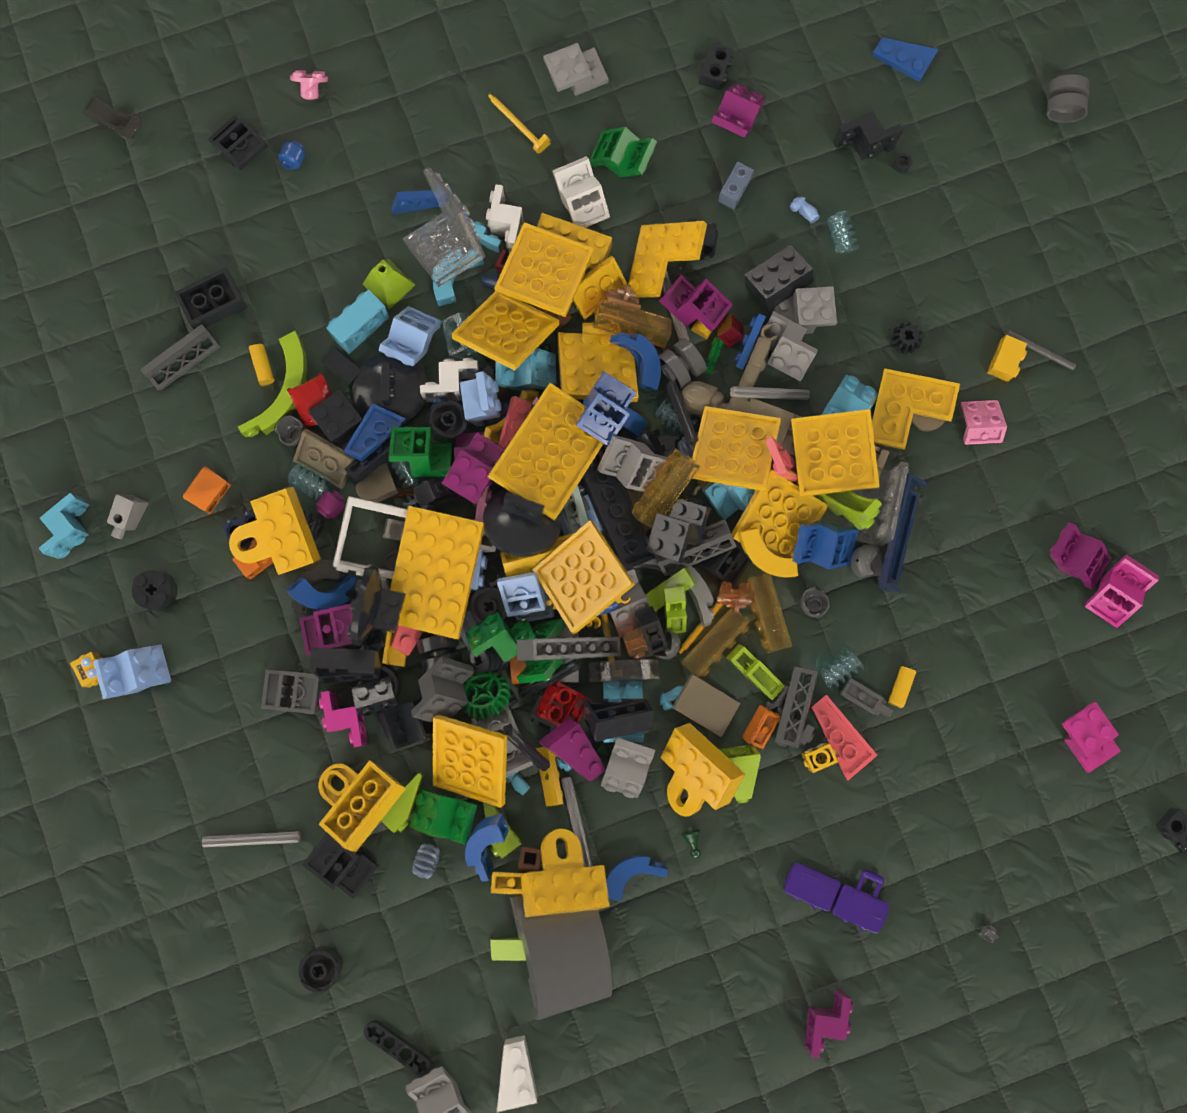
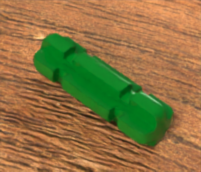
[705,337,723,374]

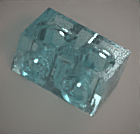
[442,313,477,358]

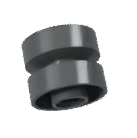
[1047,74,1090,123]
[658,338,707,389]

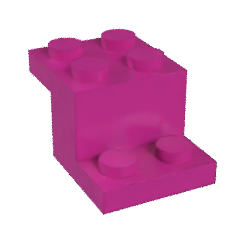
[1085,554,1159,628]
[319,691,368,747]
[1061,702,1121,773]

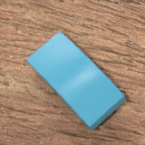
[467,221,502,254]

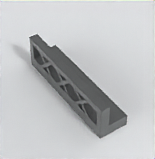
[140,324,220,392]
[655,519,737,576]
[775,666,818,748]

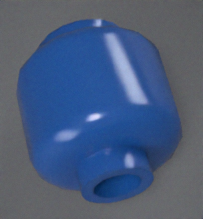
[278,141,306,170]

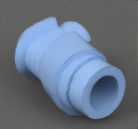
[790,197,820,223]

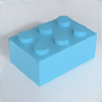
[326,289,390,354]

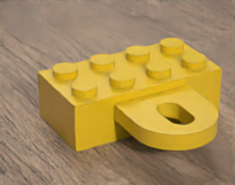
[537,213,612,274]
[229,487,321,575]
[660,723,745,816]
[319,760,406,853]
[521,829,609,918]

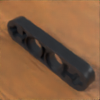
[364,1020,432,1076]

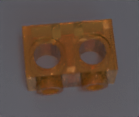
[621,628,649,660]

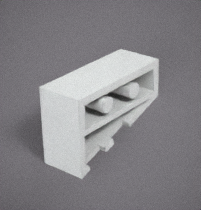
[497,1035,538,1112]

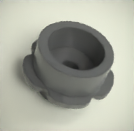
[979,924,999,943]

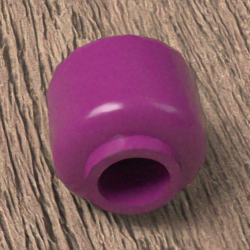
[316,490,345,519]

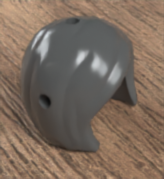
[850,544,884,578]

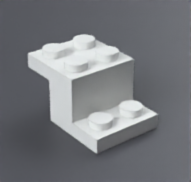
[553,156,610,228]
[486,185,524,254]
[420,358,480,402]

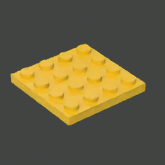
[494,222,594,317]
[452,291,559,371]
[557,332,639,402]
[688,406,781,491]
[791,409,880,497]
[731,470,828,557]
[532,520,635,634]
[433,714,507,808]

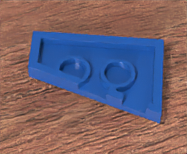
[872,37,939,82]
[391,189,453,215]
[734,314,766,370]
[344,403,407,461]

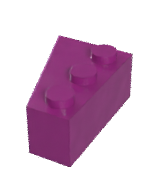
[538,718,606,782]

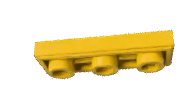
[535,747,563,807]

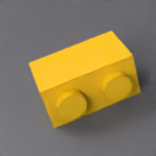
[987,335,1027,382]

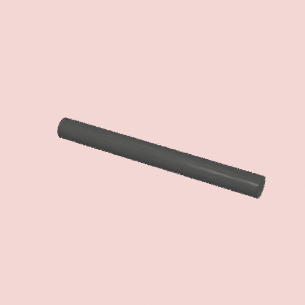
[1006,329,1077,371]

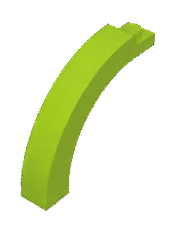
[238,331,307,437]

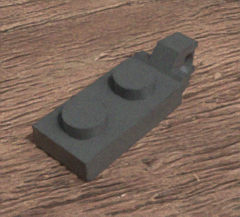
[839,678,893,718]

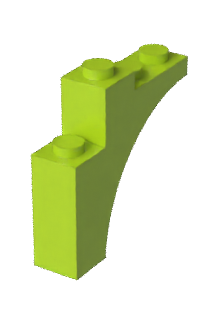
[815,491,882,530]

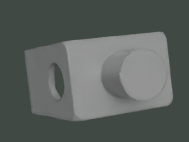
[107,494,149,539]

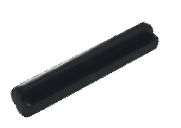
[505,728,550,771]

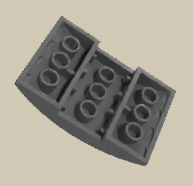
[510,895,612,1020]

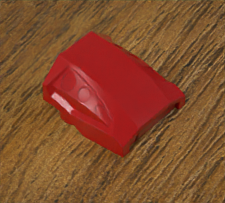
[287,373,332,426]
[537,681,592,726]

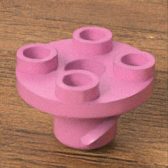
[290,70,328,100]

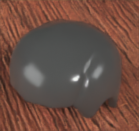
[275,415,306,447]
[800,587,829,618]
[654,630,681,660]

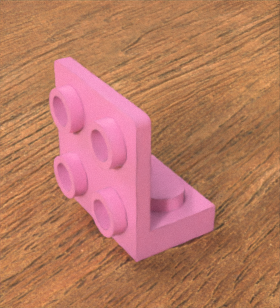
[960,400,1007,445]

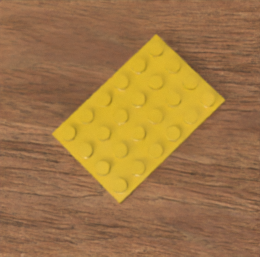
[488,383,604,521]
[390,506,484,639]

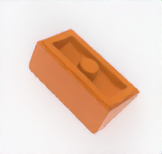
[742,705,781,749]

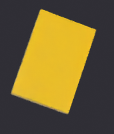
[573,256,627,319]

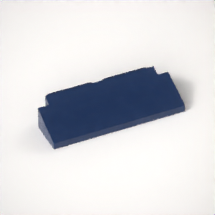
[878,473,928,593]

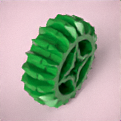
[462,671,511,721]

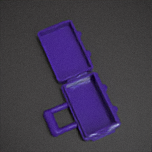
[783,862,889,933]

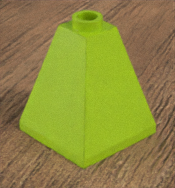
[363,259,416,310]
[719,745,761,803]

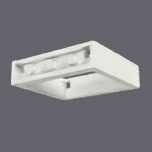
[333,496,408,581]

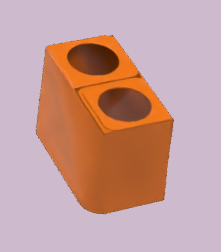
[183,466,231,514]

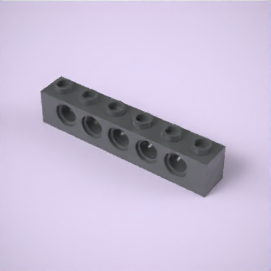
[517,637,621,661]

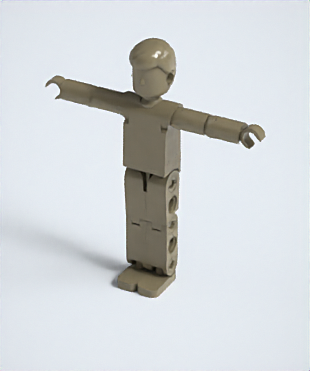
[681,324,890,495]

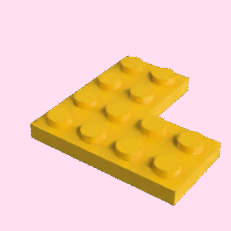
[628,221,707,298]
[872,368,960,450]

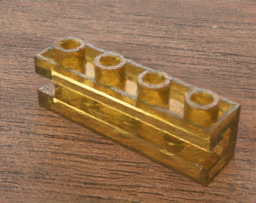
[593,298,672,348]
[631,449,700,528]
[744,573,792,654]
[680,605,751,678]

